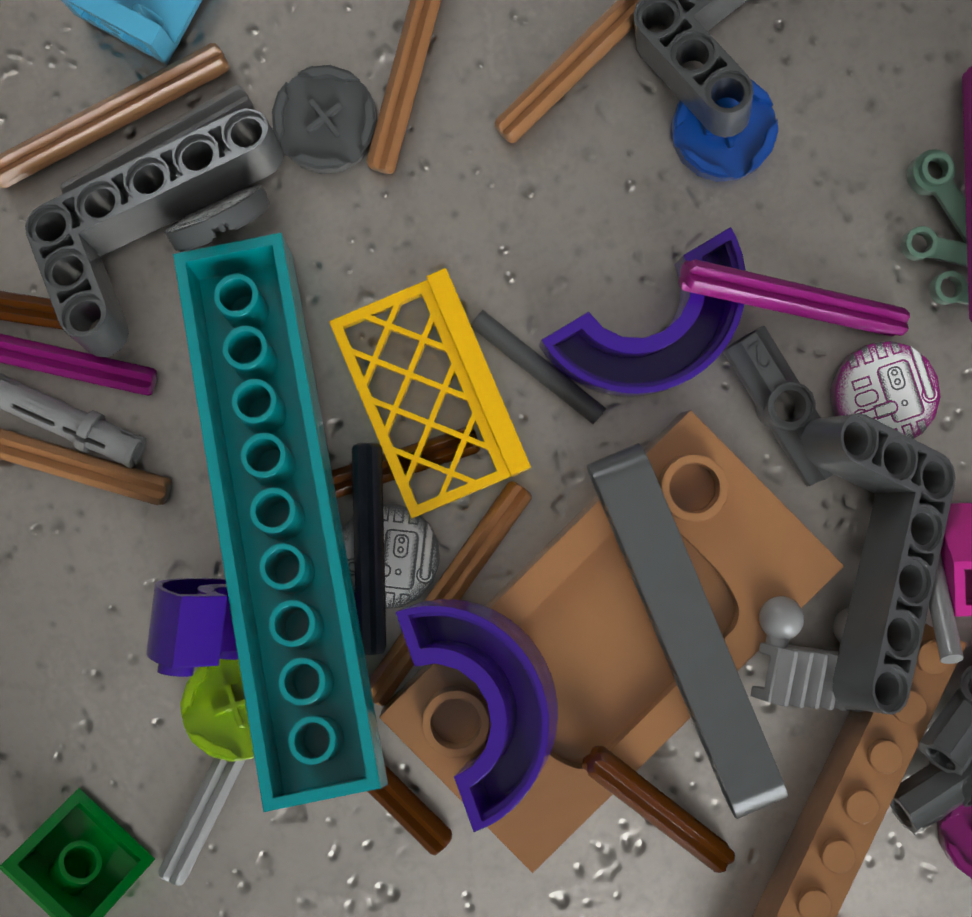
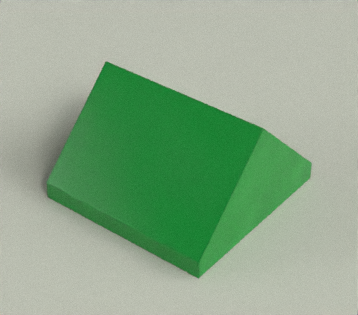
[0,788,155,917]

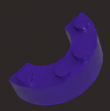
[539,227,746,397]
[146,578,238,677]
[396,599,558,832]

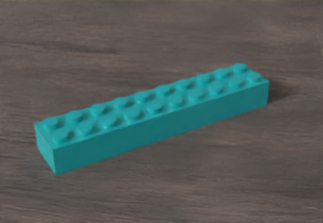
[173,233,388,812]

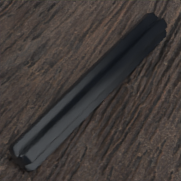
[352,442,386,656]

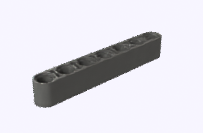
[587,443,788,819]

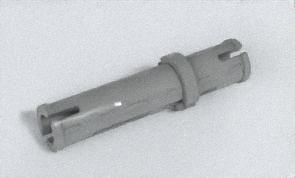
[0,373,146,468]

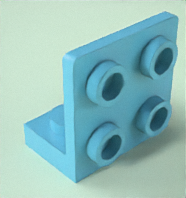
[61,0,202,65]

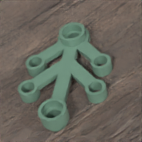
[900,149,969,305]

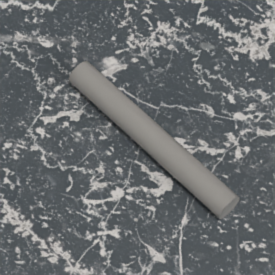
[929,552,964,664]

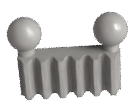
[750,596,862,712]

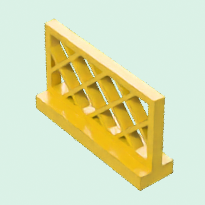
[329,268,531,519]

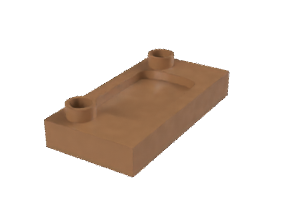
[379,410,844,873]

